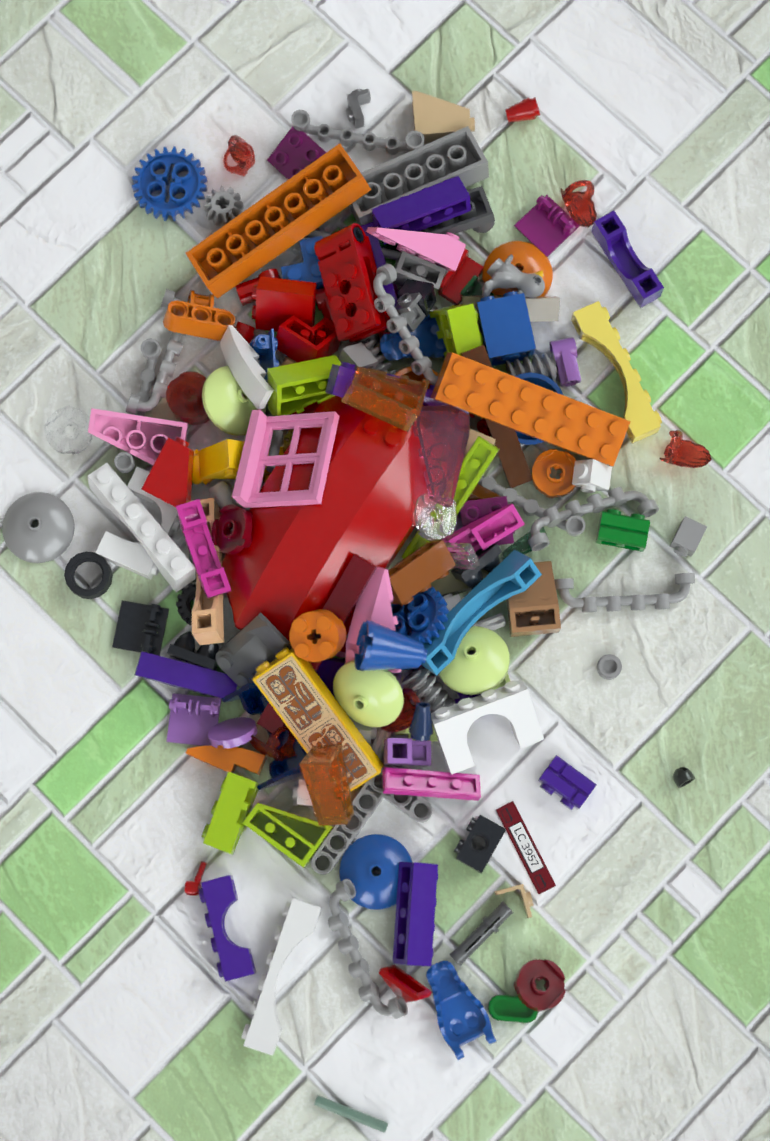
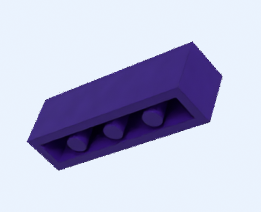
[371,176,471,245]
[392,862,438,966]

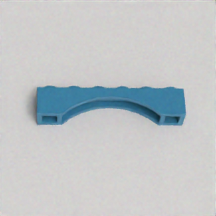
[421,550,542,675]

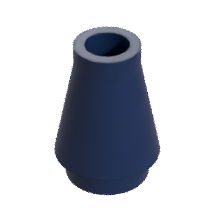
[409,702,433,741]

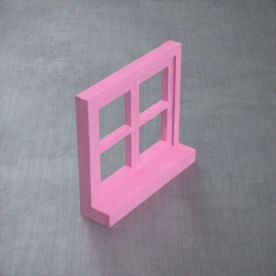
[232,410,339,508]

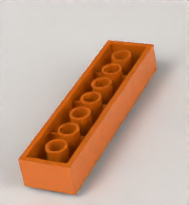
[186,143,372,299]
[431,352,631,467]

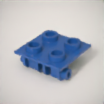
[249,329,279,383]

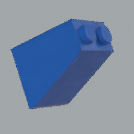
[476,291,536,367]

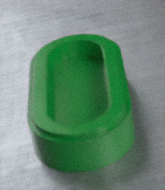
[488,995,538,1023]

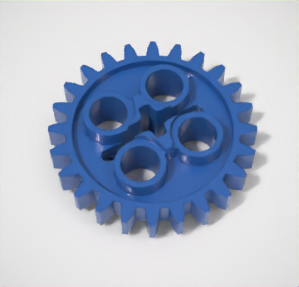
[132,146,208,221]
[391,587,449,645]

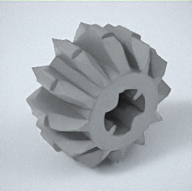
[204,186,244,226]

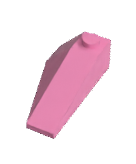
[366,227,466,271]
[88,408,189,465]
[345,567,402,673]

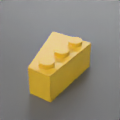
[199,439,286,483]

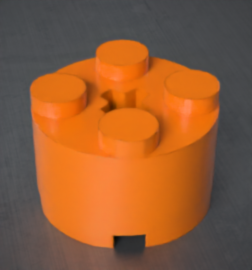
[290,610,346,662]

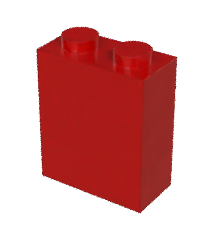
[252,276,316,332]

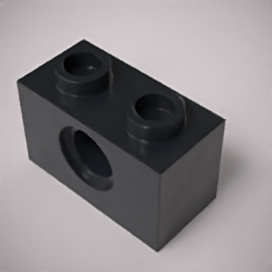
[454,815,506,874]

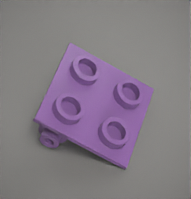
[166,693,221,746]

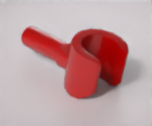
[184,861,207,896]

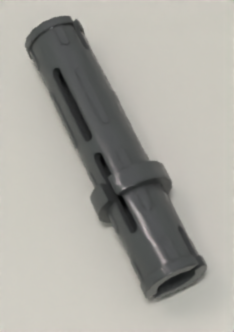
[449,901,514,966]

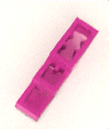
[441,503,525,561]

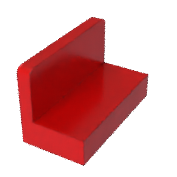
[438,249,484,305]

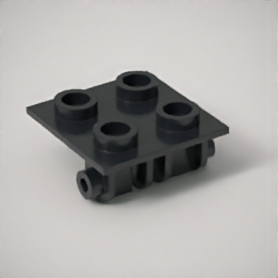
[112,600,169,656]

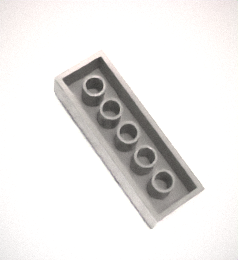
[348,126,489,226]

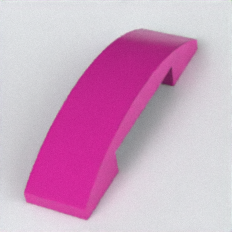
[176,499,231,599]

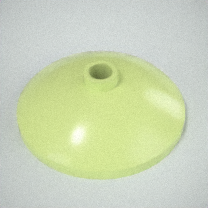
[202,366,266,436]
[439,626,510,695]
[333,660,404,727]

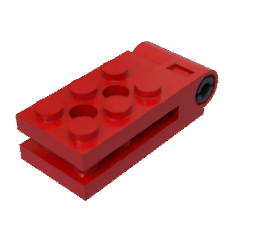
[314,223,390,343]

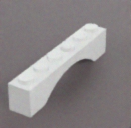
[88,463,196,593]
[241,898,322,1056]

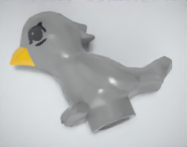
[481,255,545,298]

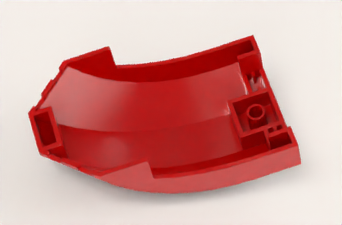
[222,395,456,642]

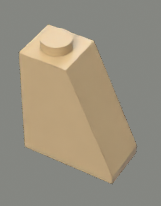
[412,91,475,144]

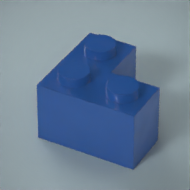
[281,236,324,290]

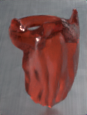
[223,135,255,176]
[560,180,597,228]
[660,430,712,468]
[381,688,420,732]
[250,726,295,762]

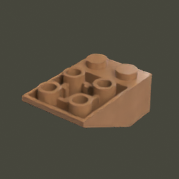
[506,561,561,637]

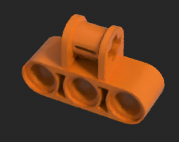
[163,290,235,341]

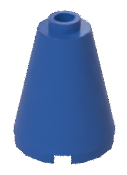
[354,620,427,671]

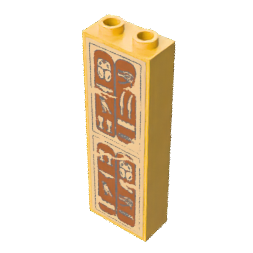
[252,647,383,799]

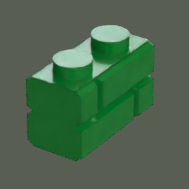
[596,509,650,552]

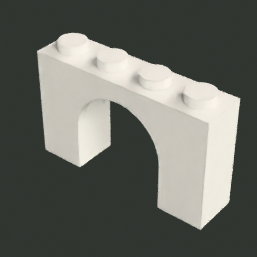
[95,467,193,580]
[431,679,544,775]

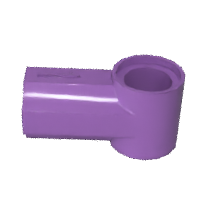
[549,337,581,387]

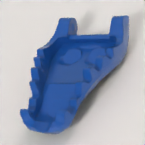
[380,315,447,361]
[426,961,497,1060]

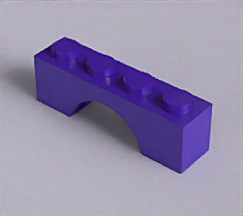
[591,210,664,308]
[199,875,256,982]

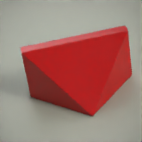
[379,964,432,1003]

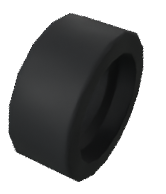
[64,551,113,599]

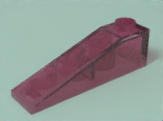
[413,405,470,508]

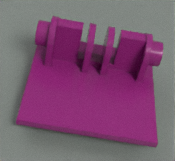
[267,126,327,180]
[514,195,580,257]
[460,496,515,545]

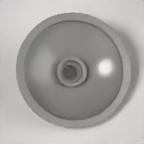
[2,492,75,563]

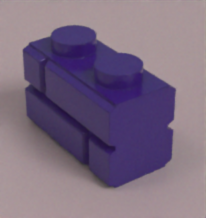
[538,755,597,810]

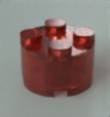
[166,371,210,425]

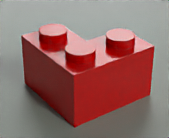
[276,316,341,363]

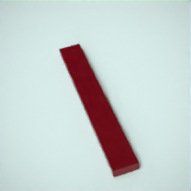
[257,554,377,736]

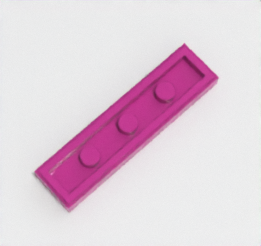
[382,767,481,801]

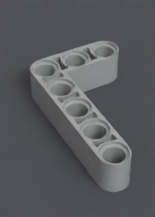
[311,770,432,875]

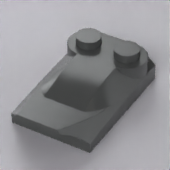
[418,186,495,235]
[216,613,292,689]

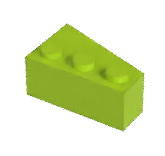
[429,303,483,357]
[267,355,341,416]
[201,771,260,855]
[243,803,334,868]

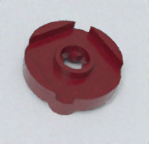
[212,504,253,554]
[514,959,566,1012]

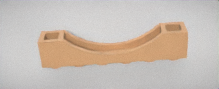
[190,498,224,645]

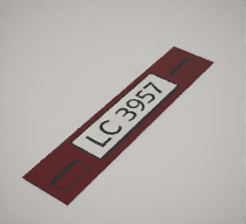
[496,801,556,895]

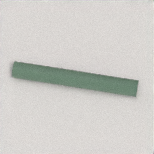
[314,1095,389,1133]

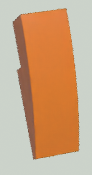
[186,745,267,775]

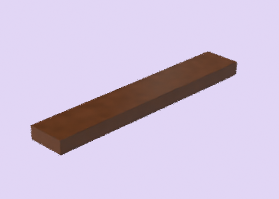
[460,345,532,488]

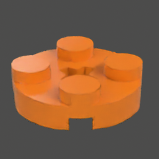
[531,449,576,498]

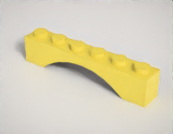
[571,301,662,444]

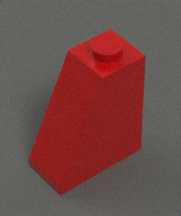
[141,437,194,507]

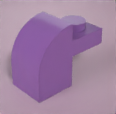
[384,738,431,767]

